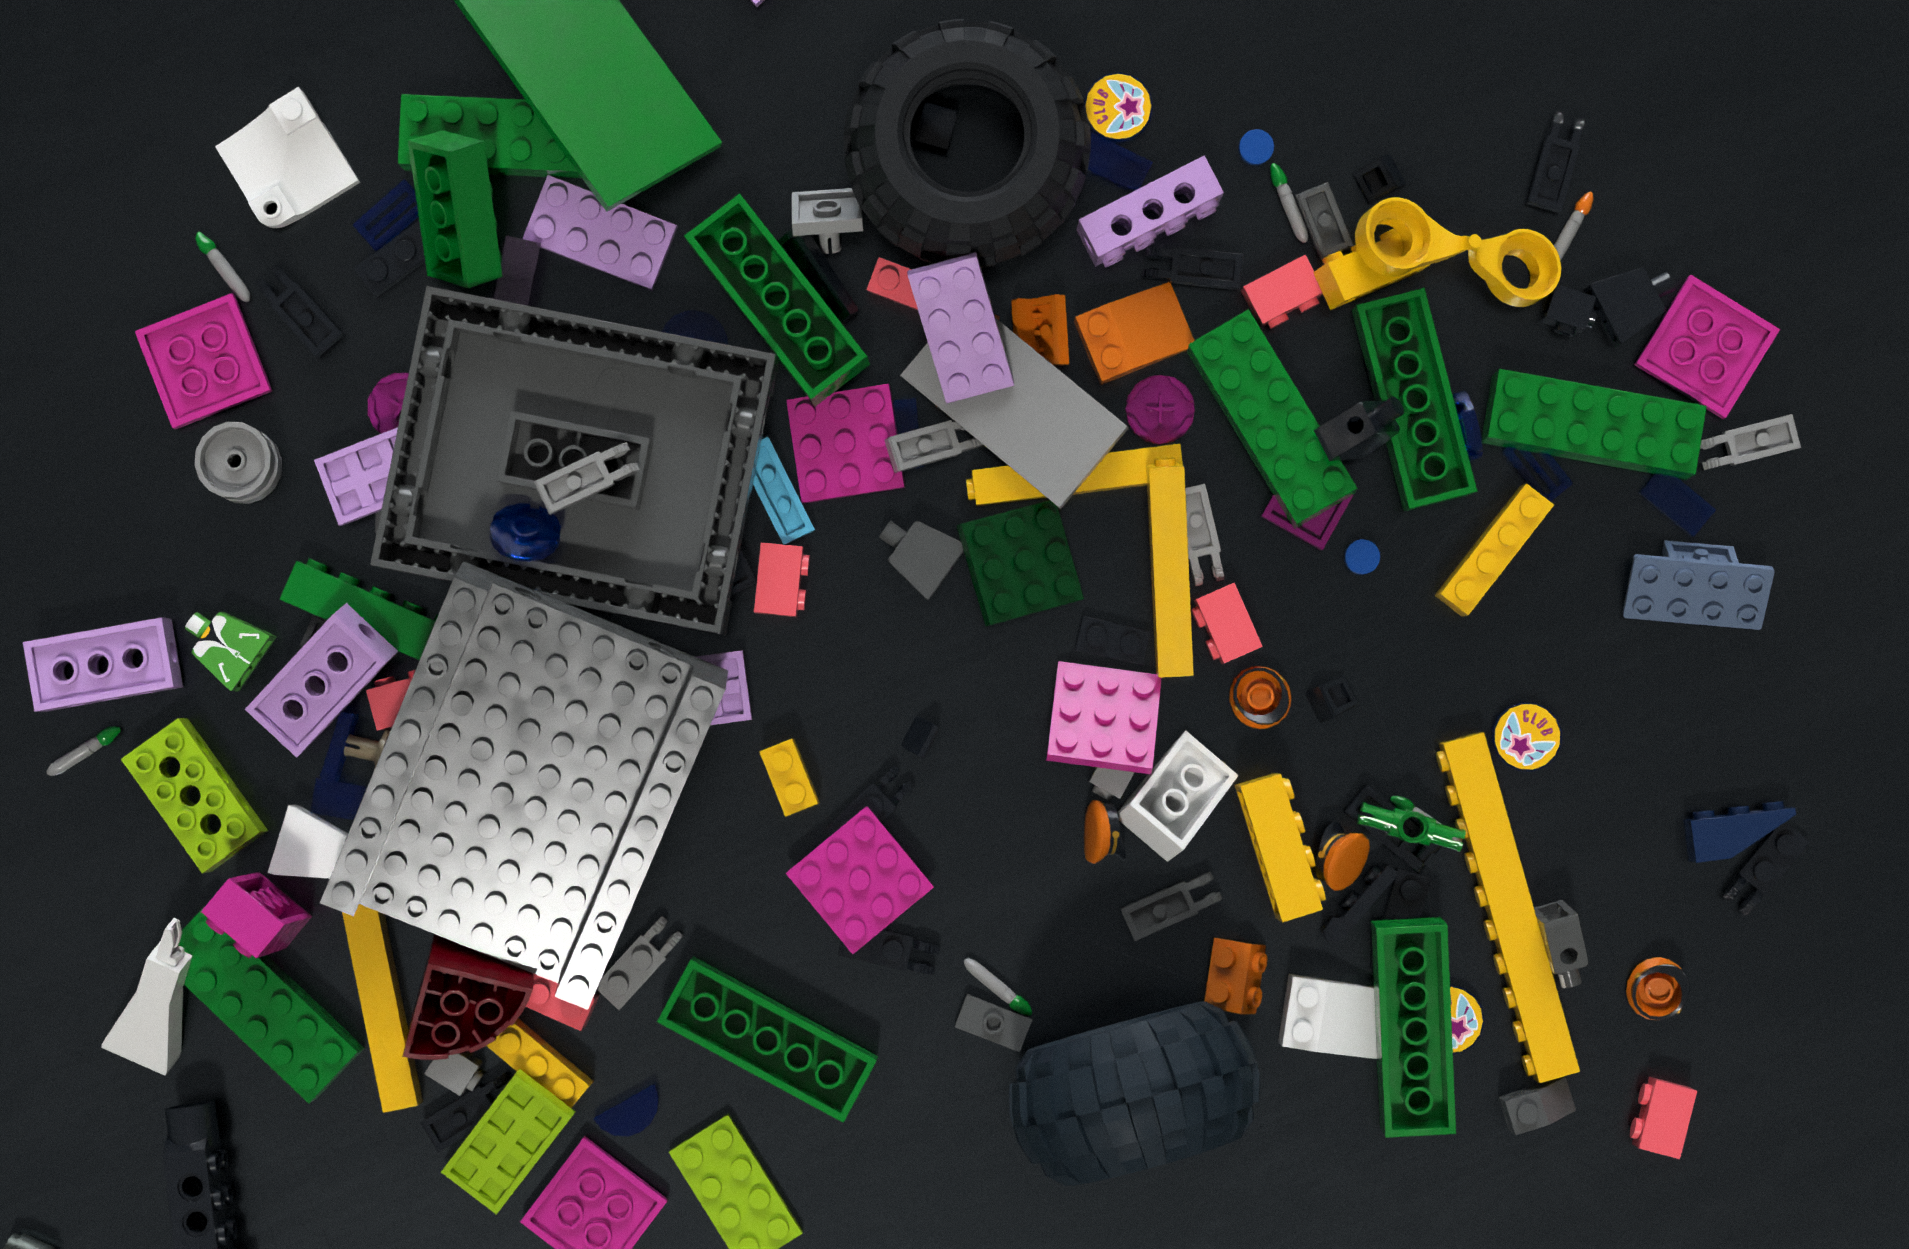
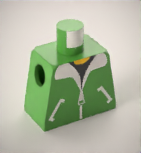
[185,612,277,691]

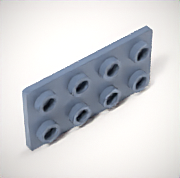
[1622,540,1775,630]

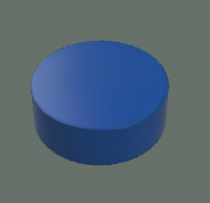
[1238,129,1274,165]
[1344,539,1380,575]

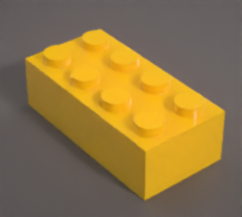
[1235,773,1326,922]

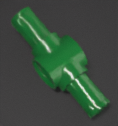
[1357,802,1466,852]

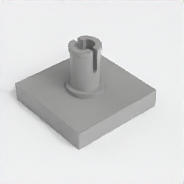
[792,188,863,254]

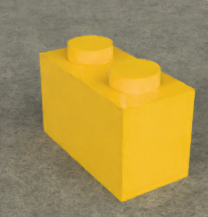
[759,738,820,817]

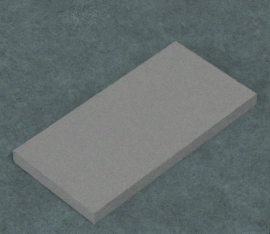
[900,319,1129,509]

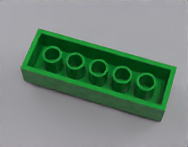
[398,94,582,178]
[684,193,870,406]
[1352,288,1478,511]
[1187,309,1358,529]
[1481,369,1707,480]
[179,909,365,1104]
[1371,917,1456,1138]
[657,957,878,1123]

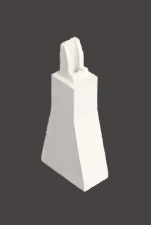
[268,804,348,879]
[101,918,193,1076]

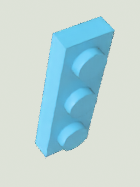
[753,437,815,545]

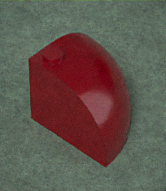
[402,934,534,1060]

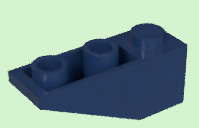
[1683,801,1796,863]

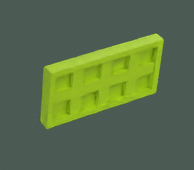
[441,1069,576,1215]
[669,1113,803,1249]

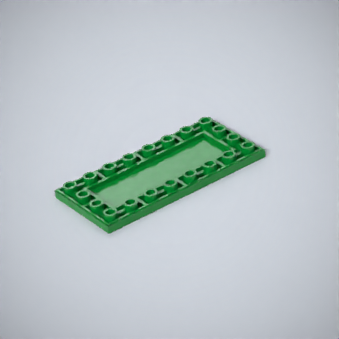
[454,0,722,212]

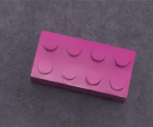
[201,872,312,958]

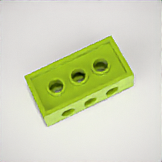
[121,718,268,874]

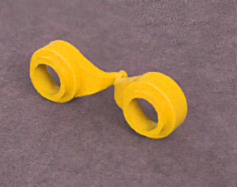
[1355,197,1561,307]

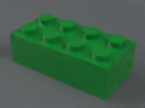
[408,130,503,288]

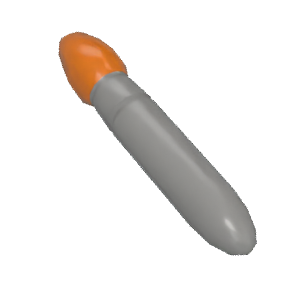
[1554,192,1594,261]

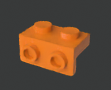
[1011,294,1069,367]
[1204,938,1267,1014]

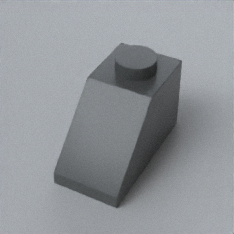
[1498,1076,1576,1135]

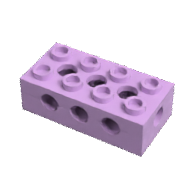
[1076,155,1224,268]
[245,603,398,758]
[23,618,183,712]

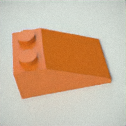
[1074,282,1195,386]

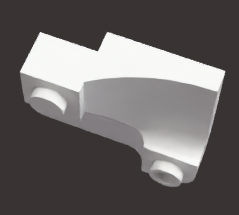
[215,87,360,228]

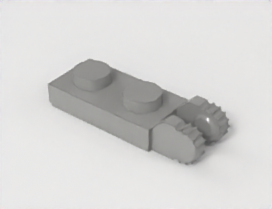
[1700,414,1801,470]
[884,420,983,473]
[534,442,640,515]
[1185,484,1224,586]
[597,916,683,1010]

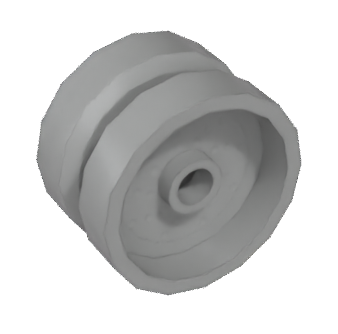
[194,422,282,504]

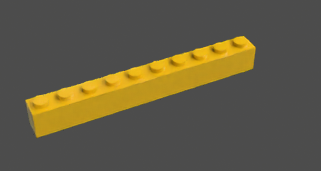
[1436,732,1580,1083]

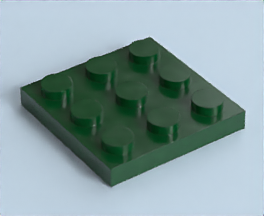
[957,500,1084,627]

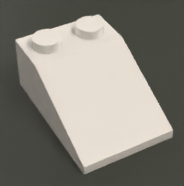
[1117,731,1239,862]
[1278,973,1377,1059]

